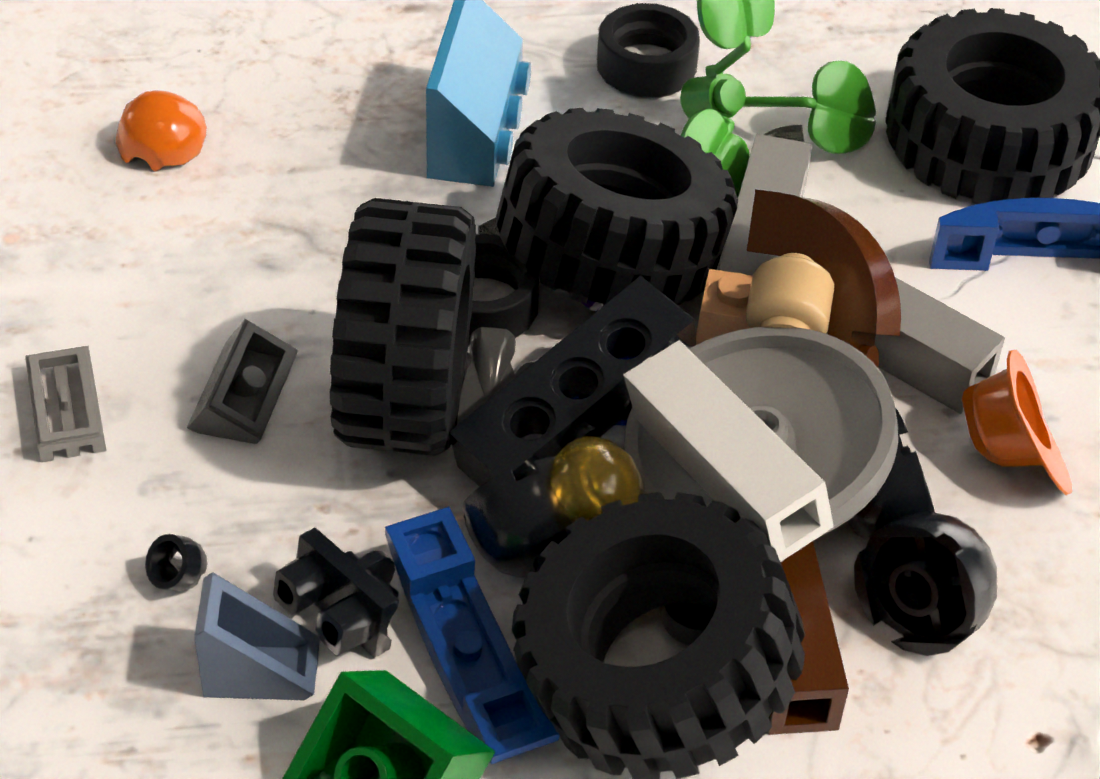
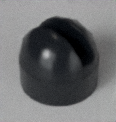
[145,534,207,591]

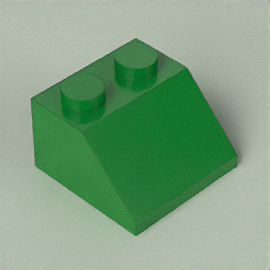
[282,670,496,779]

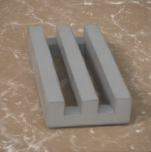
[25,345,107,462]

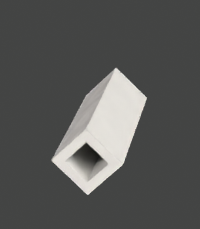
[623,340,834,562]

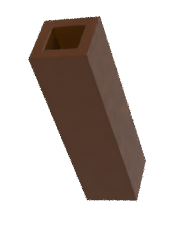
[768,541,849,735]

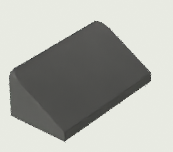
[187,319,298,444]

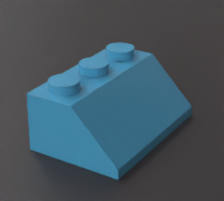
[426,0,531,187]

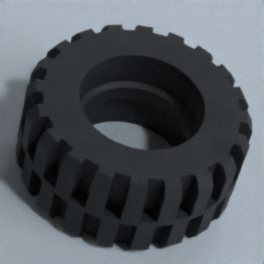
[885,8,1100,204]
[496,108,738,306]
[329,198,476,456]
[511,492,805,779]

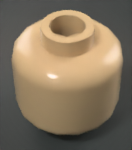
[746,253,834,334]

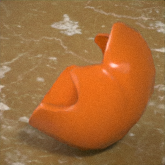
[115,90,207,171]

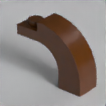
[747,189,901,368]

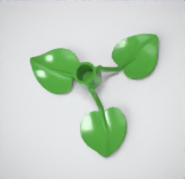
[680,0,876,197]

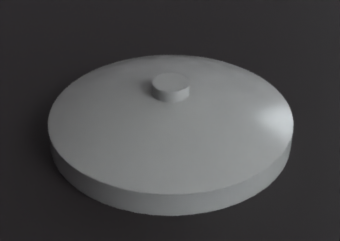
[624,327,898,536]

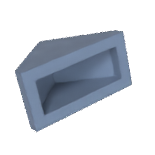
[194,572,320,700]

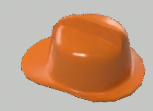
[962,350,1072,495]

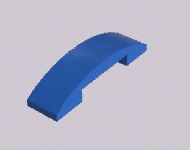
[929,198,1100,271]
[385,507,560,765]

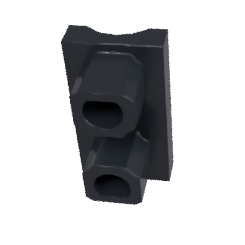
[273,528,399,658]

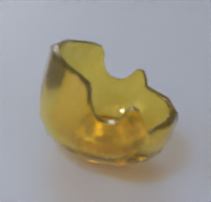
[550,437,644,525]

